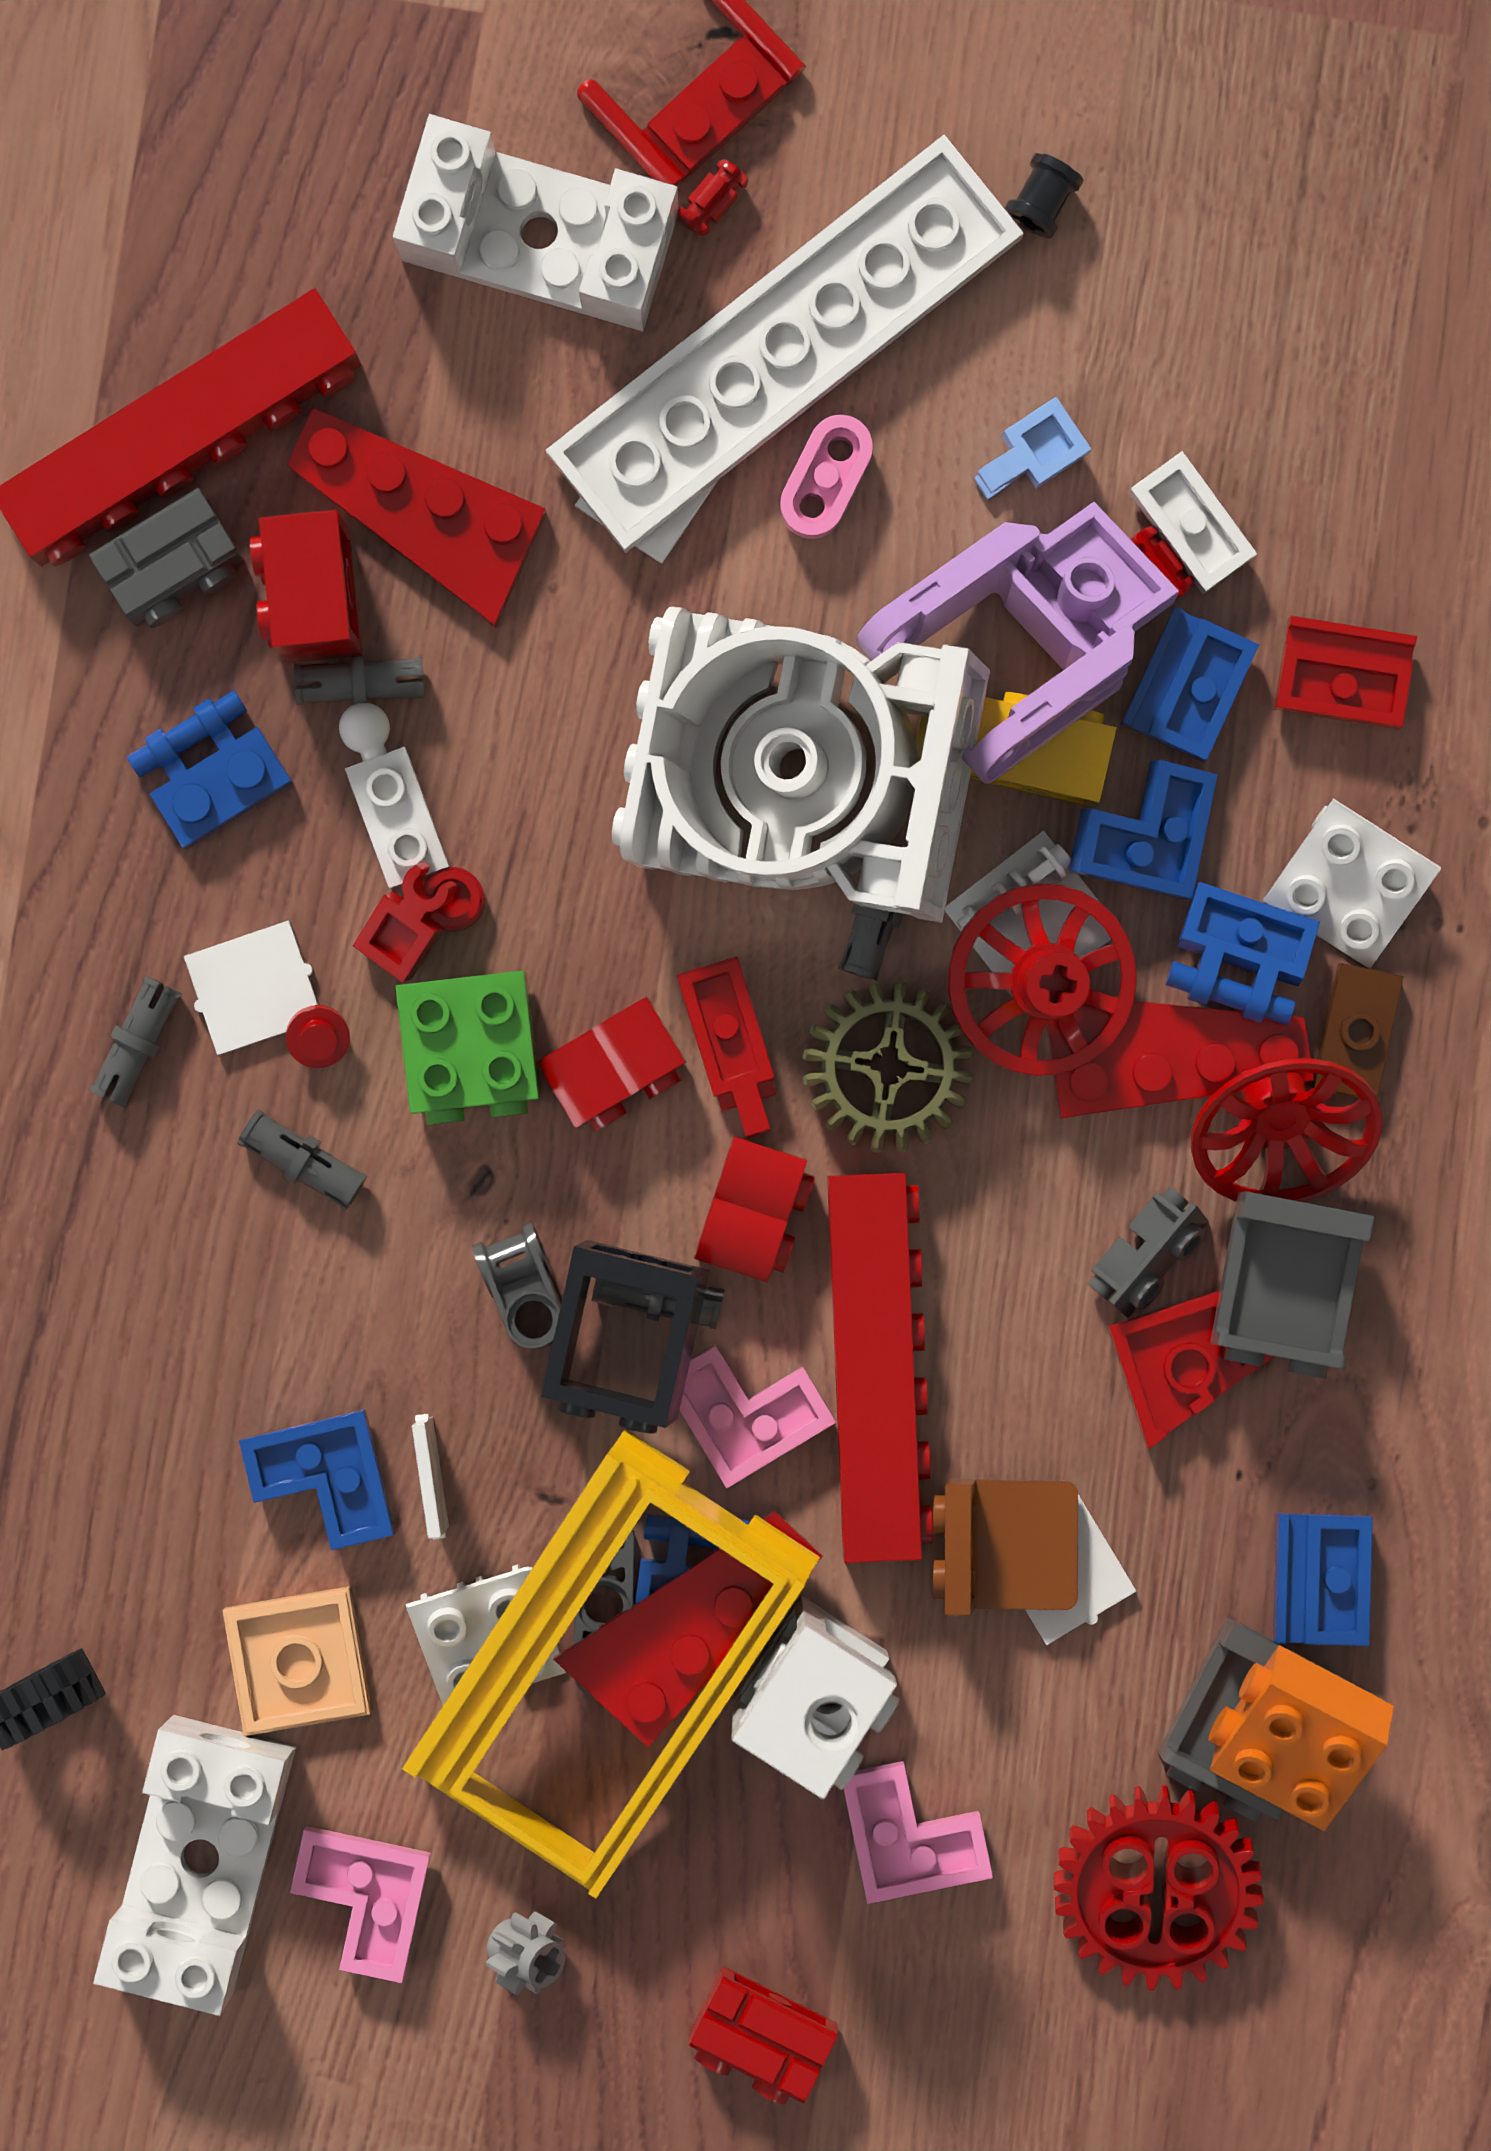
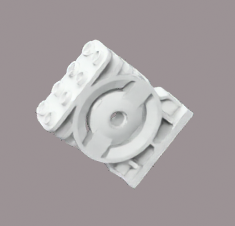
[612,606,990,923]

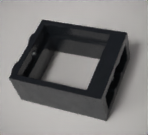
[541,1240,710,1433]

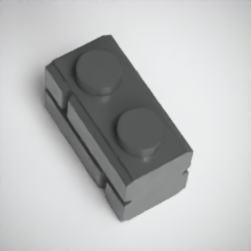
[89,488,245,628]

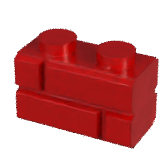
[688,1966,838,2105]

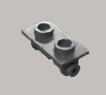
[1088,1186,1209,1318]

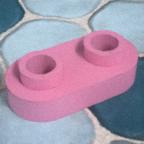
[780,415,873,539]

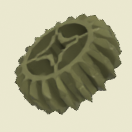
[803,980,975,1152]

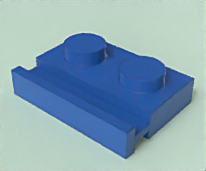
[1120,606,1260,763]
[1273,1512,1373,1646]

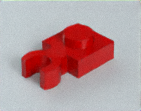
[353,862,457,983]

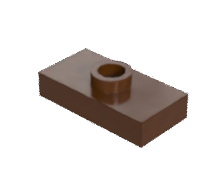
[1311,963,1404,1099]

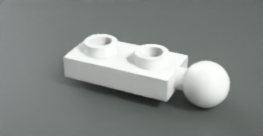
[339,703,450,888]

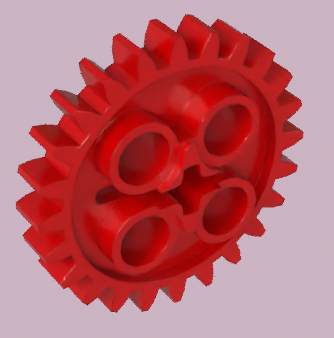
[1053,1785,1263,1991]

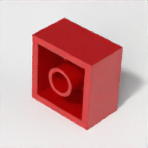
[250,510,363,664]

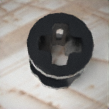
[1004,153,1084,238]

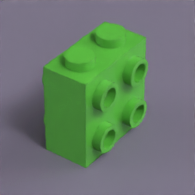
[395,970,542,1125]

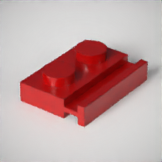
[1273,616,1417,730]

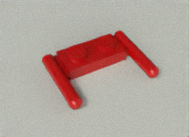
[577,0,806,188]

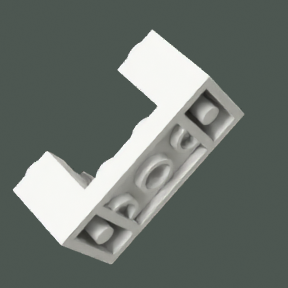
[392,114,679,331]
[732,1595,900,1799]
[93,1715,296,2016]

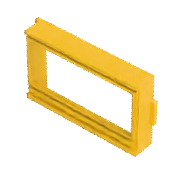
[402,1428,820,1899]

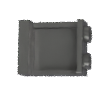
[1210,1192,1374,1379]
[1158,1616,1346,1822]

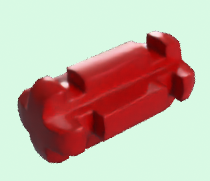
[677,159,749,236]
[1130,525,1194,601]

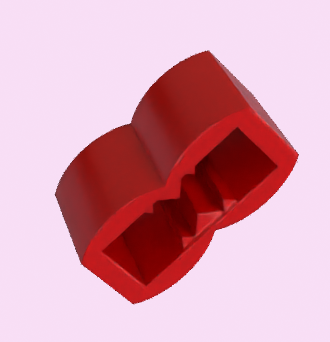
[536,996,687,1132]
[694,1136,815,1283]

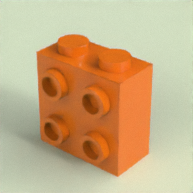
[1208,1645,1394,1831]

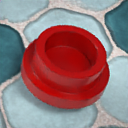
[286,1005,350,1068]

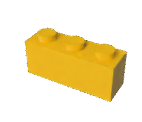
[915,692,1117,808]

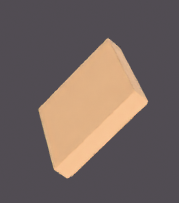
[223,1586,372,1736]

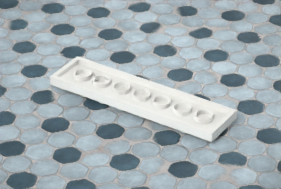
[546,135,1024,553]

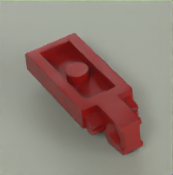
[677,956,776,1138]

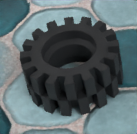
[0,1648,106,1751]

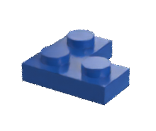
[1068,760,1218,899]
[239,1409,395,1550]

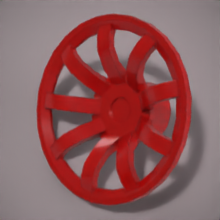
[948,883,1137,1076]
[1190,1058,1383,1202]

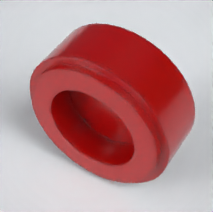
[423,867,485,932]

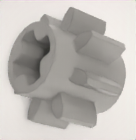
[486,1911,566,1996]

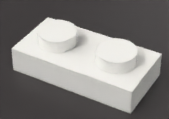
[1128,451,1257,594]

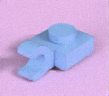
[973,397,1092,500]

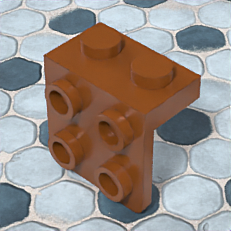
[933,1479,1078,1616]

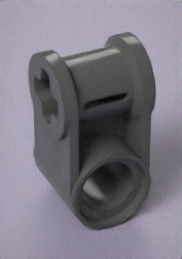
[472,1222,561,1349]

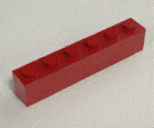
[0,288,362,567]
[827,1173,933,1563]

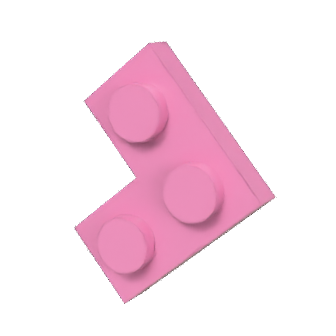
[680,1344,836,1489]
[844,1761,993,1904]
[290,1826,431,1983]

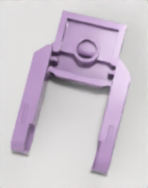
[856,502,1179,783]

